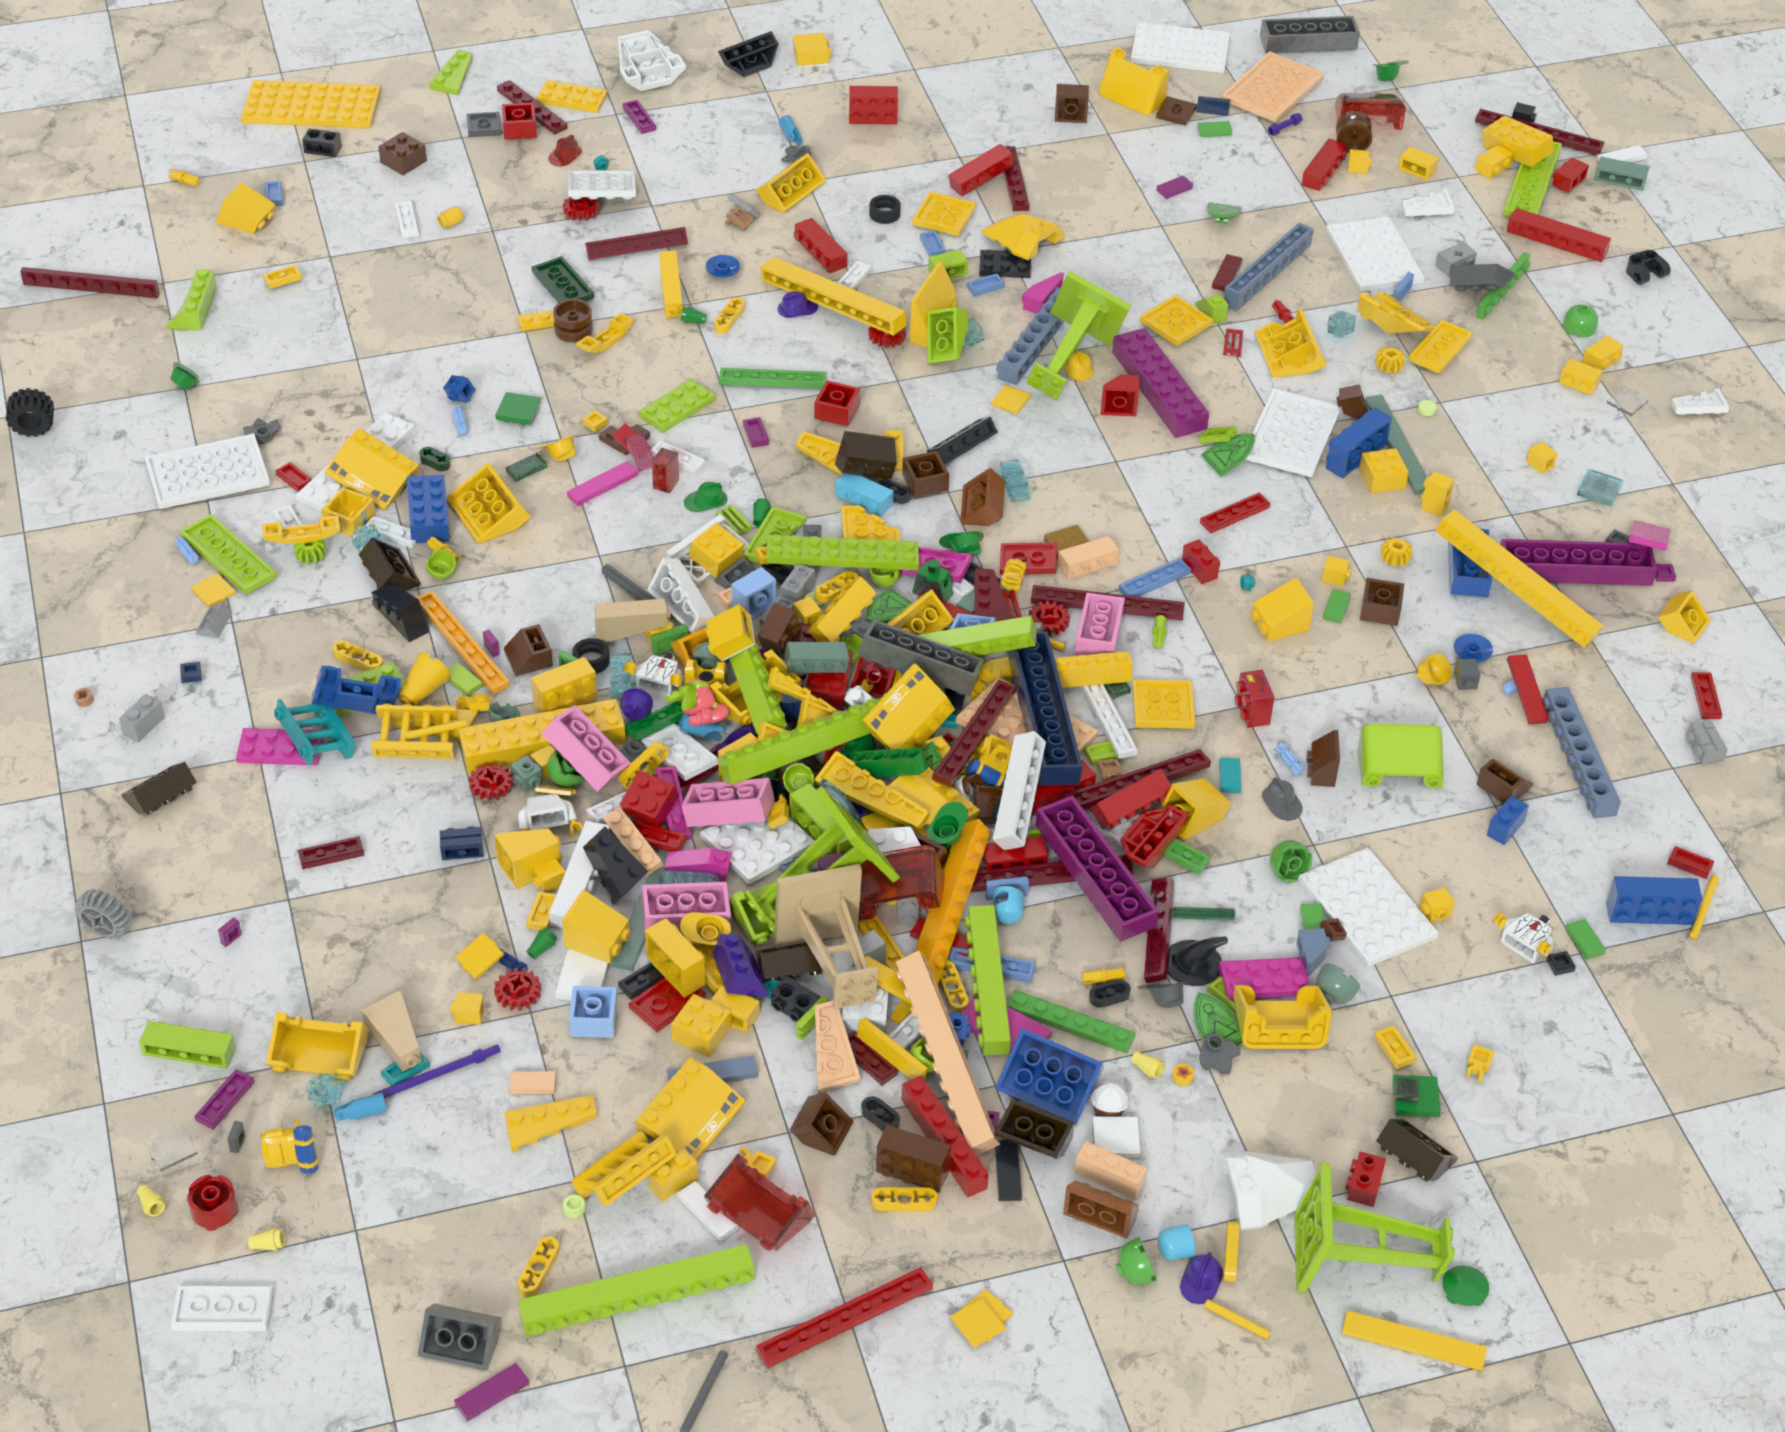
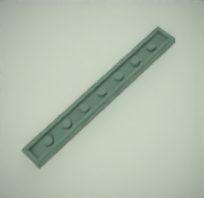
[1365,395,1427,495]
[612,846,684,971]

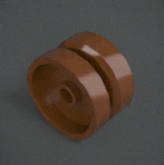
[1336,111,1373,153]
[553,299,593,342]

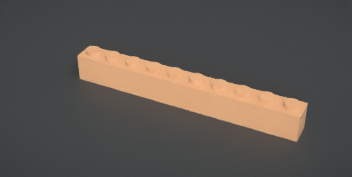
[896,950,1000,1156]

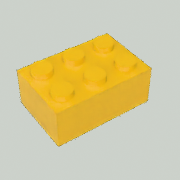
[531,657,597,713]
[645,918,706,998]

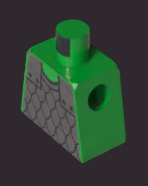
[912,560,953,602]

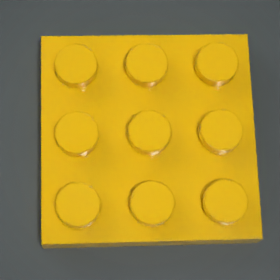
[912,191,976,236]
[1139,295,1213,346]
[1132,679,1195,729]

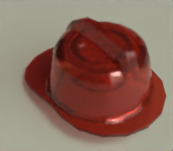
[548,135,582,166]

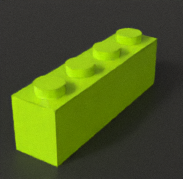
[139,1021,236,1069]

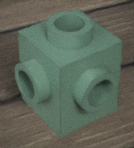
[510,755,543,792]

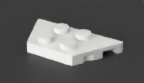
[860,827,931,872]

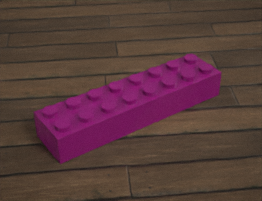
[1112,328,1209,438]
[1500,539,1657,586]
[1035,795,1159,942]

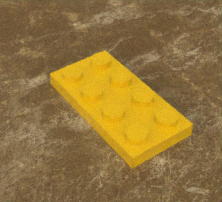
[536,80,608,113]
[1408,320,1473,374]

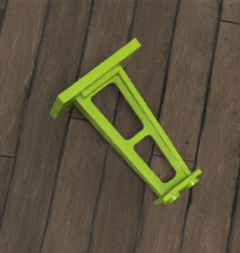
[1027,271,1132,400]
[745,786,900,933]
[1294,1162,1455,1293]

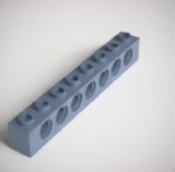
[1224,223,1313,310]
[996,288,1065,385]
[1542,687,1621,818]

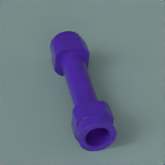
[1268,113,1303,136]

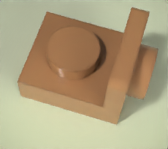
[725,206,754,231]
[1097,759,1122,781]

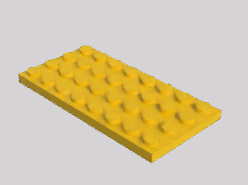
[240,79,381,128]

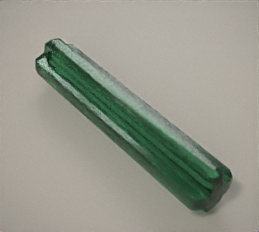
[1172,907,1235,920]

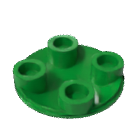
[1442,1265,1489,1306]

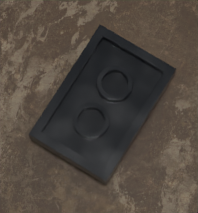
[979,249,1031,278]

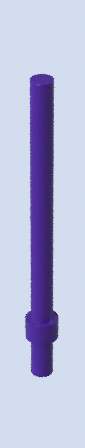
[373,1044,501,1098]

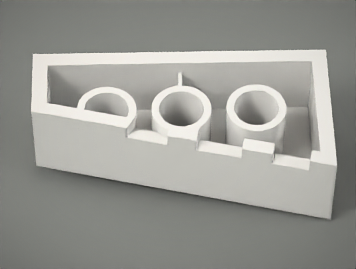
[647,558,715,633]

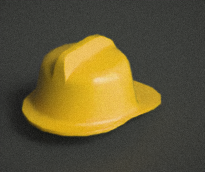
[1064,351,1094,381]
[535,435,576,461]
[1414,653,1452,685]
[680,912,731,948]

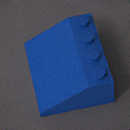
[995,1028,1104,1124]

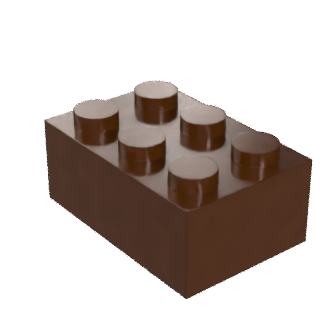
[876,1125,951,1193]

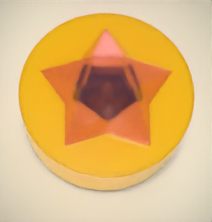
[1172,1063,1195,1086]

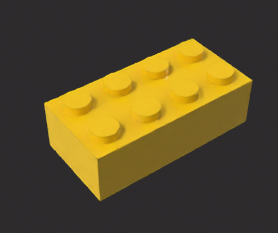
[1482,116,1554,167]

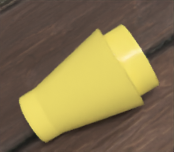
[1131,1051,1165,1079]
[137,1185,165,1217]
[248,1227,285,1251]

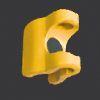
[685,659,728,688]

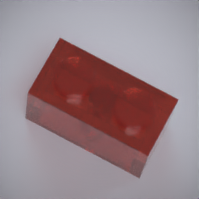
[652,447,679,494]

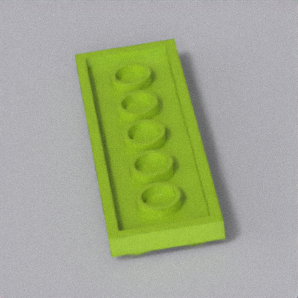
[180,514,277,595]

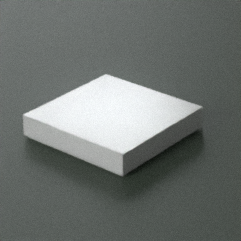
[1093,1116,1140,1158]

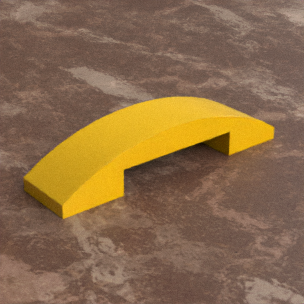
[576,313,634,353]
[261,515,340,544]

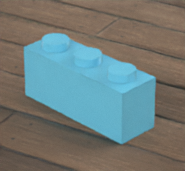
[835,474,894,517]

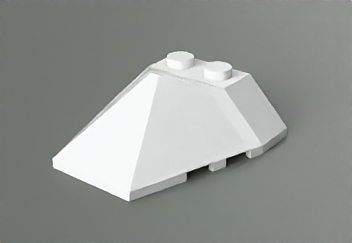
[618,30,686,91]
[1219,1151,1316,1231]

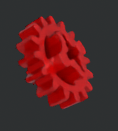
[563,197,599,221]
[868,326,906,348]
[1028,601,1070,636]
[468,762,513,801]
[494,968,542,1011]

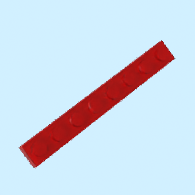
[756,1267,933,1369]

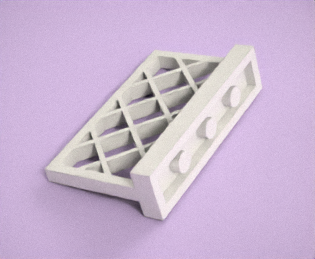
[666,514,749,586]

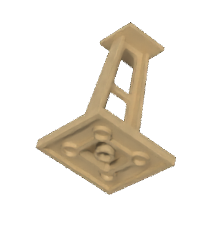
[774,864,878,1009]

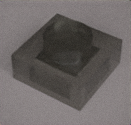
[1395,1077,1419,1103]

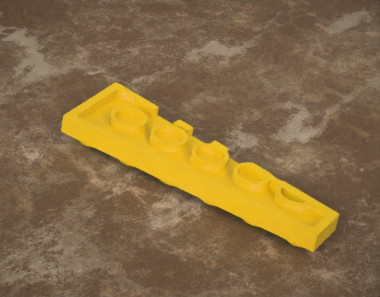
[814,751,930,832]

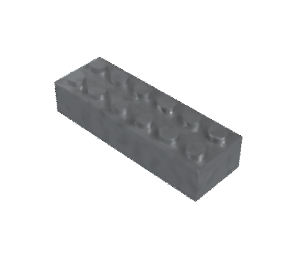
[1260,16,1360,53]
[858,619,984,696]

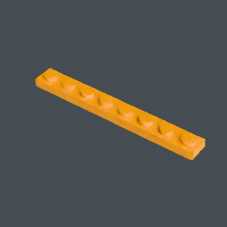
[416,591,510,695]

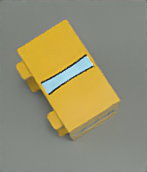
[321,487,376,538]

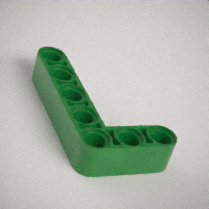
[840,734,928,778]

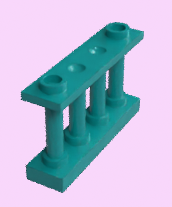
[274,699,355,766]

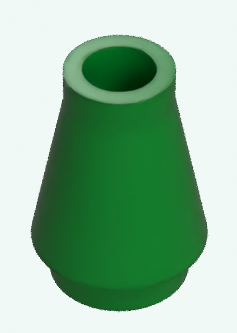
[680,306,707,324]
[753,498,771,527]
[526,928,557,959]

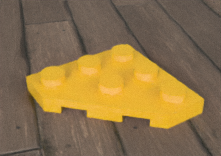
[841,505,900,541]

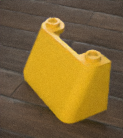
[1099,47,1169,115]
[710,649,801,726]
[1233,985,1332,1049]
[266,1012,370,1081]

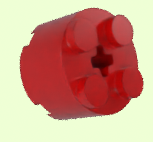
[187,1175,238,1231]

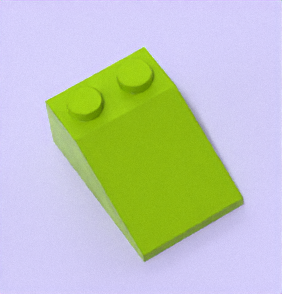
[927,307,968,364]

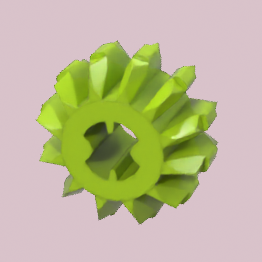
[294,539,327,565]

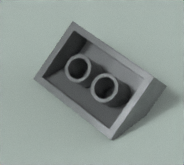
[1450,264,1514,292]
[418,1303,502,1370]

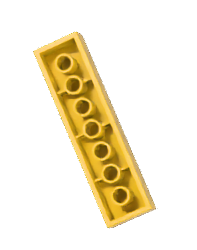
[458,699,626,774]

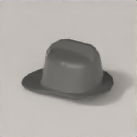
[1262,777,1302,821]
[1137,981,1188,1008]

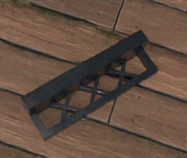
[927,416,998,465]

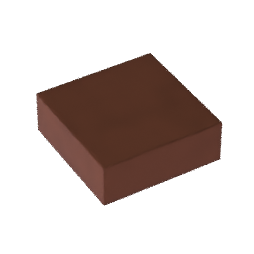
[1319,918,1347,942]

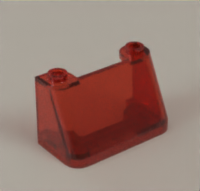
[1335,93,1406,130]
[859,845,945,921]
[704,1154,815,1252]

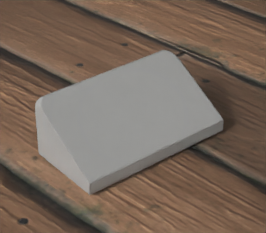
[196,602,232,638]

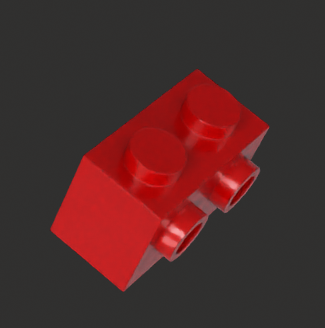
[1552,157,1589,193]
[1182,539,1220,584]
[1345,1151,1386,1207]

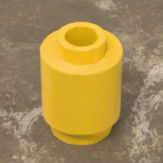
[437,206,464,228]

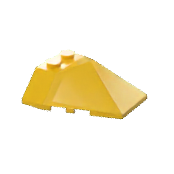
[981,213,1065,260]
[1357,291,1435,334]

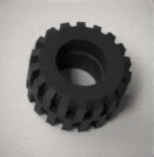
[6,388,54,437]

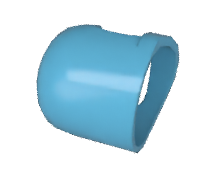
[993,886,1024,925]
[1158,1224,1196,1261]

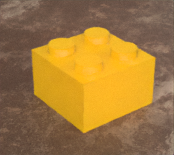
[1359,448,1409,493]
[689,522,744,578]
[671,994,732,1057]

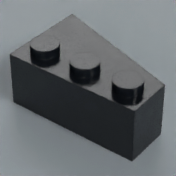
[371,582,429,642]
[583,826,649,905]

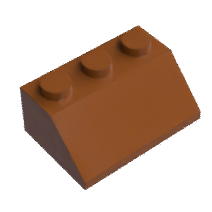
[960,468,1005,526]
[1063,1181,1139,1239]

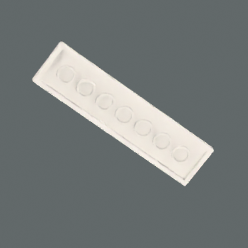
[295,412,415,511]

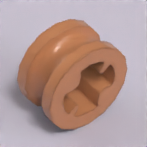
[74,688,94,707]

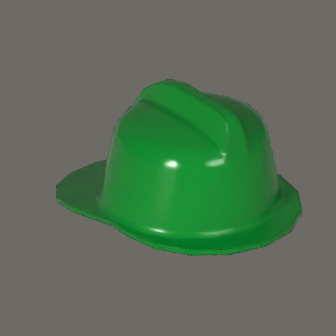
[1373,60,1409,81]
[170,362,199,390]
[683,482,728,512]
[939,531,984,556]
[927,802,968,847]

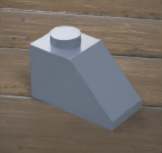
[1296,928,1330,976]

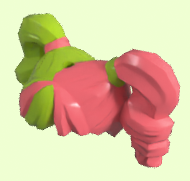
[665,679,729,726]

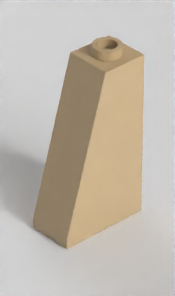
[595,599,670,643]
[361,990,422,1072]

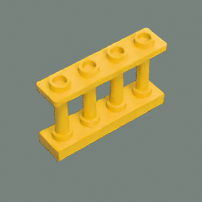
[371,704,458,759]
[571,1131,677,1207]

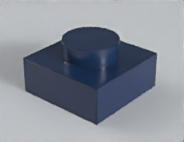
[180,662,202,683]

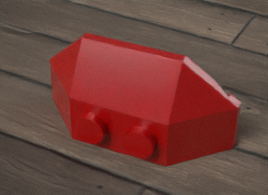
[1120,805,1189,868]

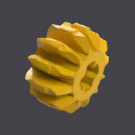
[1375,346,1405,374]
[1380,537,1413,568]
[1001,559,1026,592]

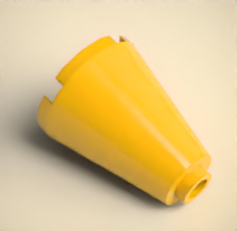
[399,652,451,706]

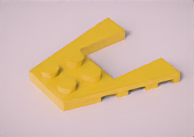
[757,667,838,750]

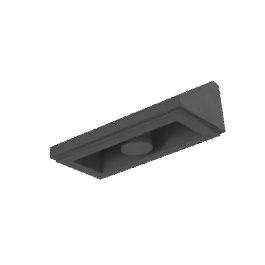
[714,556,755,589]

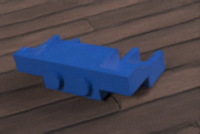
[312,665,401,714]

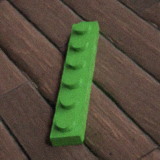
[1476,252,1531,320]
[719,368,827,389]
[1006,990,1136,1053]

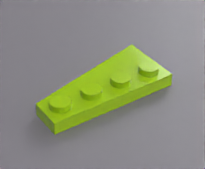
[429,50,473,95]
[743,506,807,564]

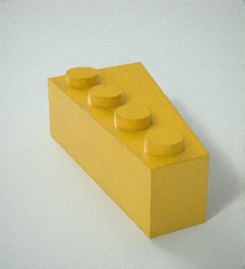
[808,576,876,642]

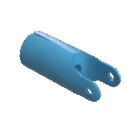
[779,115,803,146]
[679,714,727,741]
[334,1093,387,1121]

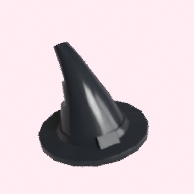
[1167,936,1228,986]

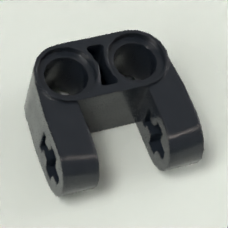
[1626,250,1671,285]

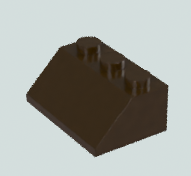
[834,431,897,479]
[359,538,421,591]
[121,761,197,815]
[755,943,823,981]
[994,1099,1074,1159]
[1376,1119,1458,1182]

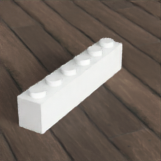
[993,731,1046,850]
[549,821,610,929]

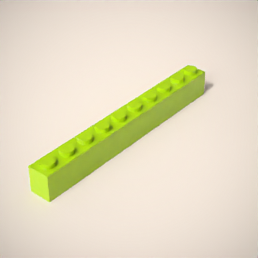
[718,693,886,785]
[518,1244,755,1336]

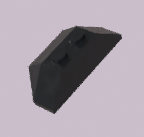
[718,31,779,77]

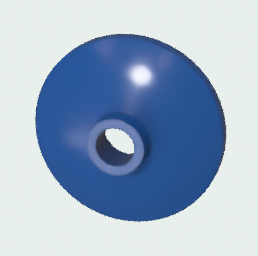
[706,255,740,278]
[1454,634,1493,663]

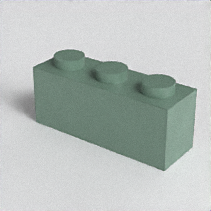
[1594,157,1649,191]
[784,642,849,673]

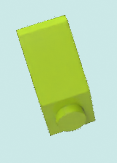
[1195,294,1229,324]

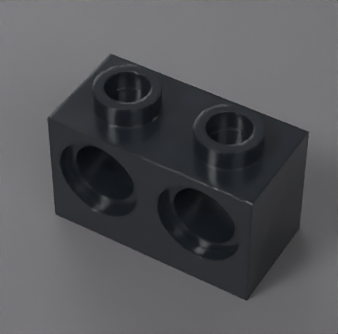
[302,128,342,157]
[771,976,821,1022]

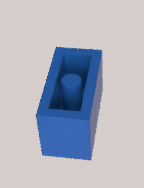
[1487,796,1529,845]

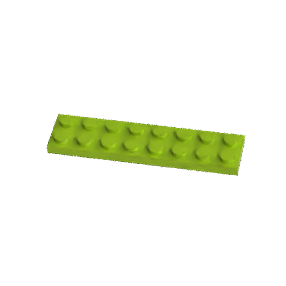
[1503,142,1562,217]
[766,534,919,570]

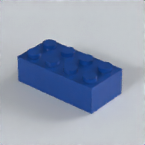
[1326,408,1392,479]
[407,475,449,543]
[1448,529,1492,597]
[1606,876,1702,925]

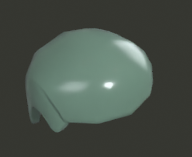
[488,702,520,722]

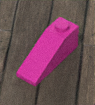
[1022,272,1064,313]
[664,848,732,882]

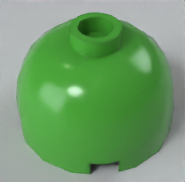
[1562,305,1598,338]
[547,750,585,788]
[1269,840,1312,883]
[1115,1237,1157,1286]

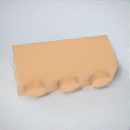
[1058,536,1119,579]
[1074,1141,1148,1200]

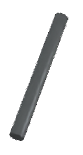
[680,1350,728,1432]

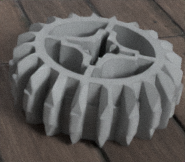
[74,889,132,939]

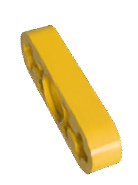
[714,297,745,334]
[814,571,859,603]
[332,640,383,671]
[618,741,669,790]
[939,960,969,1013]
[871,1187,938,1211]
[1223,1221,1240,1283]
[518,1236,559,1298]

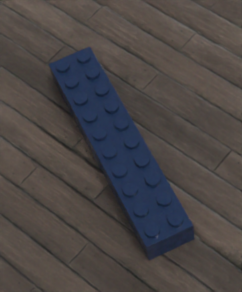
[1007,631,1083,785]

